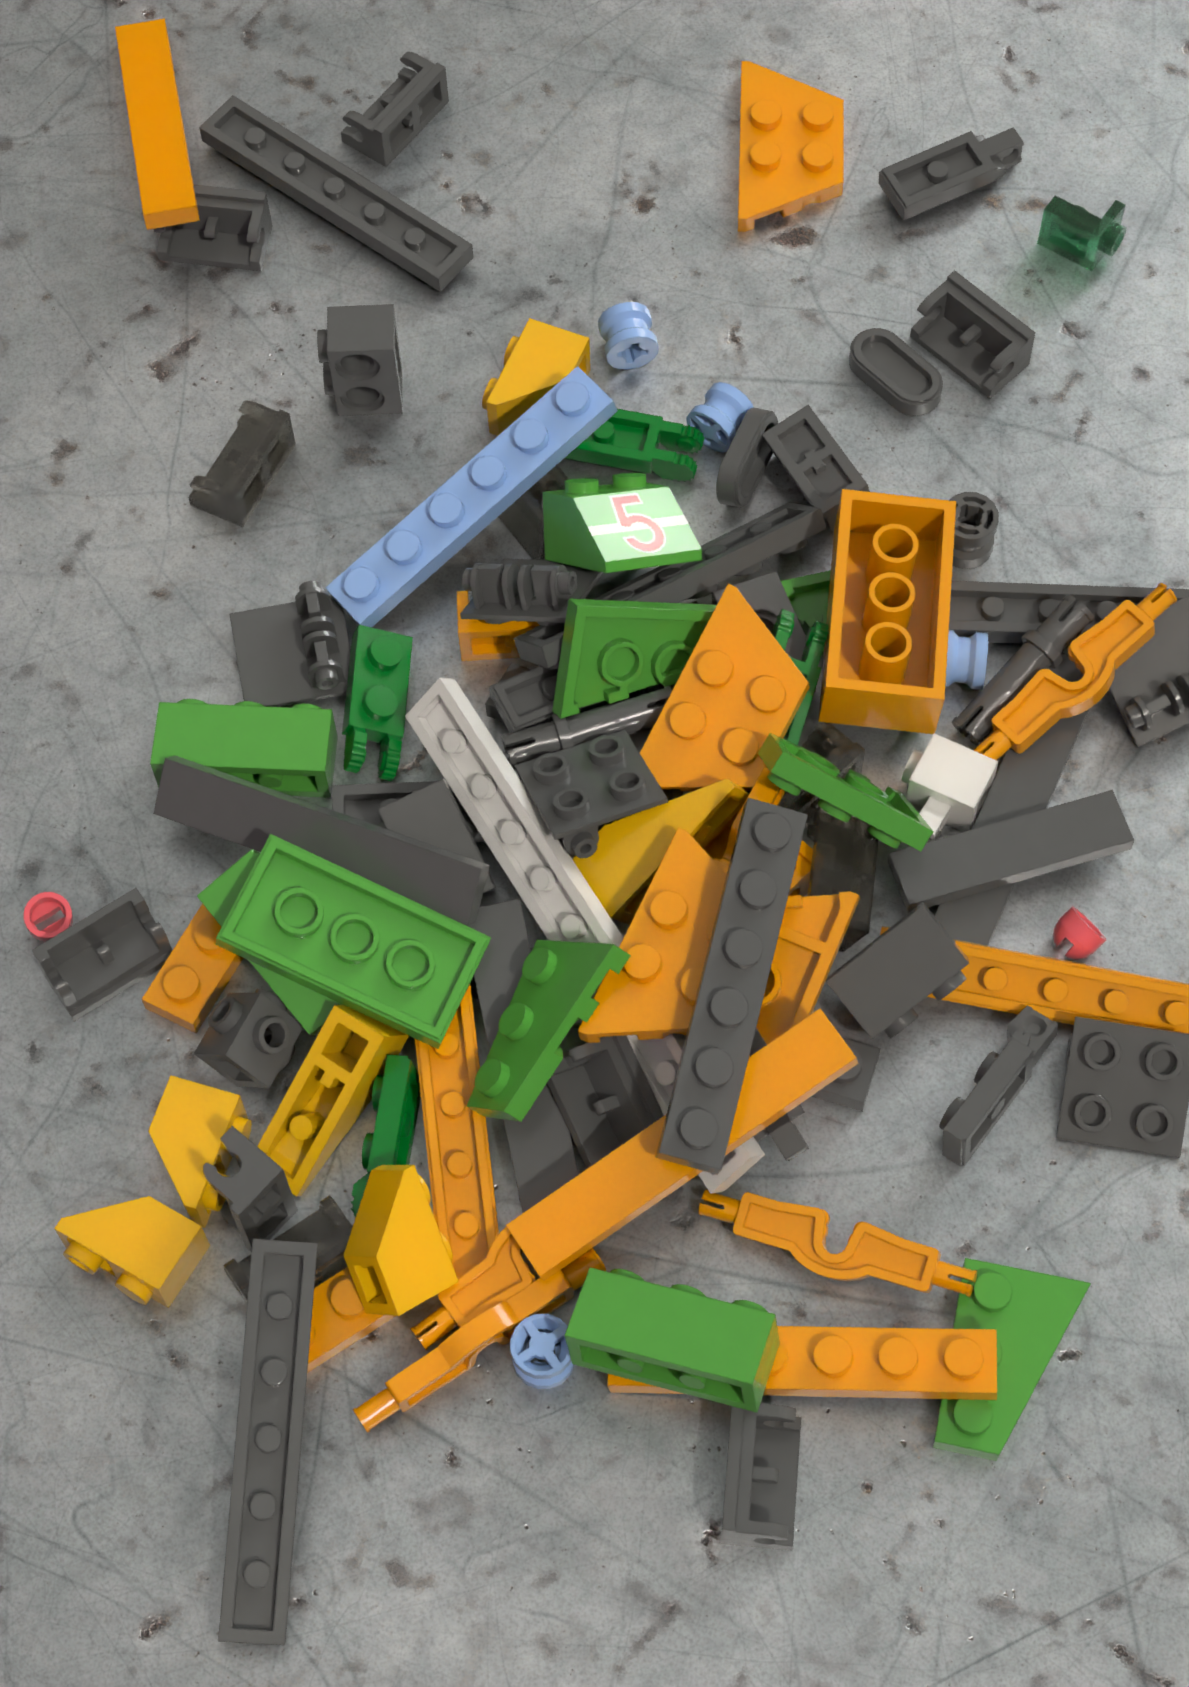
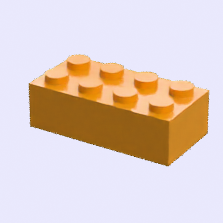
[818,489,956,734]

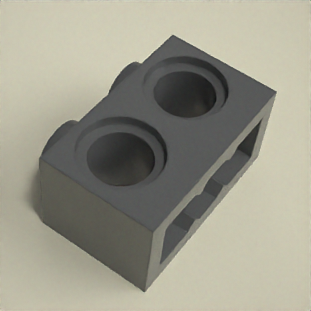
[317,304,403,416]

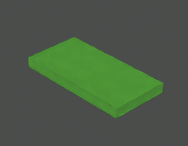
[215,834,491,1049]

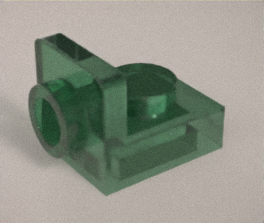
[1037,195,1127,271]

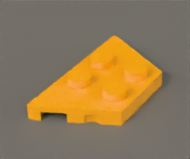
[738,61,844,232]
[640,583,810,791]
[578,827,727,1043]
[756,891,860,1044]

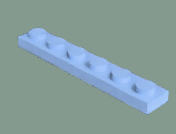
[325,366,618,627]

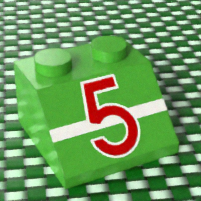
[543,473,702,573]

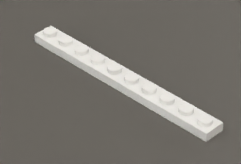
[405,678,765,1194]

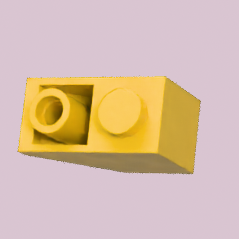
[482,318,591,436]
[148,1075,252,1228]
[343,1165,459,1316]
[54,1196,210,1308]

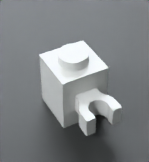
[901,733,999,842]

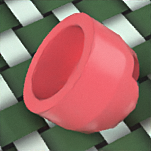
[24,892,73,942]
[1052,906,1106,960]

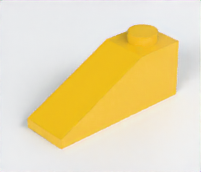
[573,779,749,925]
[257,1005,409,1197]

